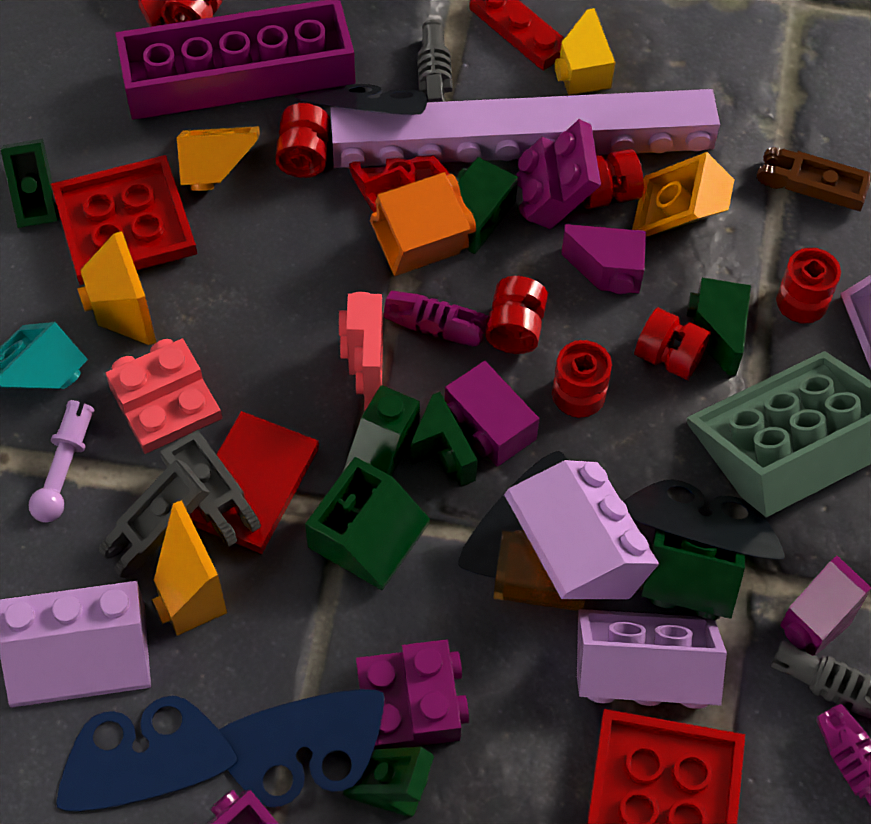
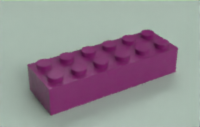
[115,0,356,120]

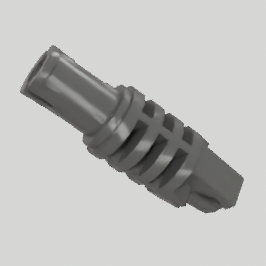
[418,20,453,102]
[771,640,871,719]

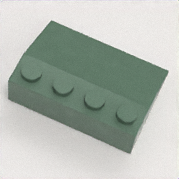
[687,351,871,517]

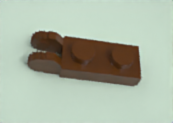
[756,147,871,212]

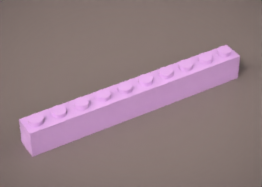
[331,89,720,168]

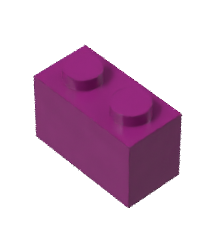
[444,361,540,467]

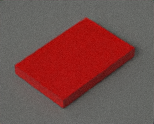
[189,411,319,554]

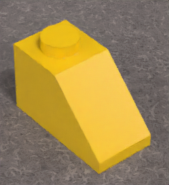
[555,8,615,96]

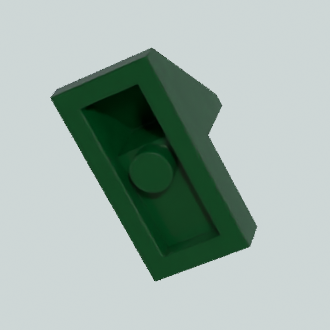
[411,392,478,487]
[343,747,434,816]

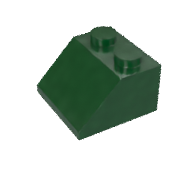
[641,529,745,620]

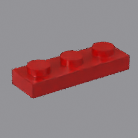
[469,0,564,71]

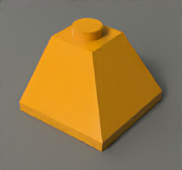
[177,126,260,191]
[632,152,734,237]
[77,231,156,345]
[151,500,227,636]

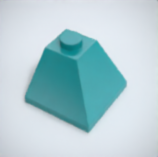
[0,322,88,389]

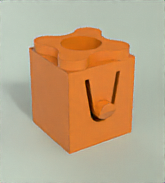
[370,172,476,277]

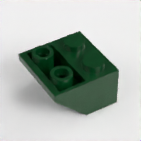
[305,456,430,591]

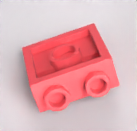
[339,292,383,411]
[105,338,222,454]

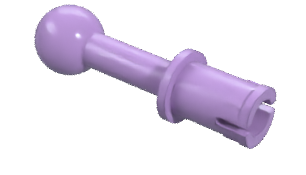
[29,400,95,523]

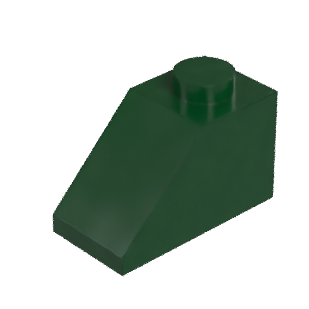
[0,139,58,228]
[456,157,518,254]
[686,277,751,376]
[343,385,420,476]

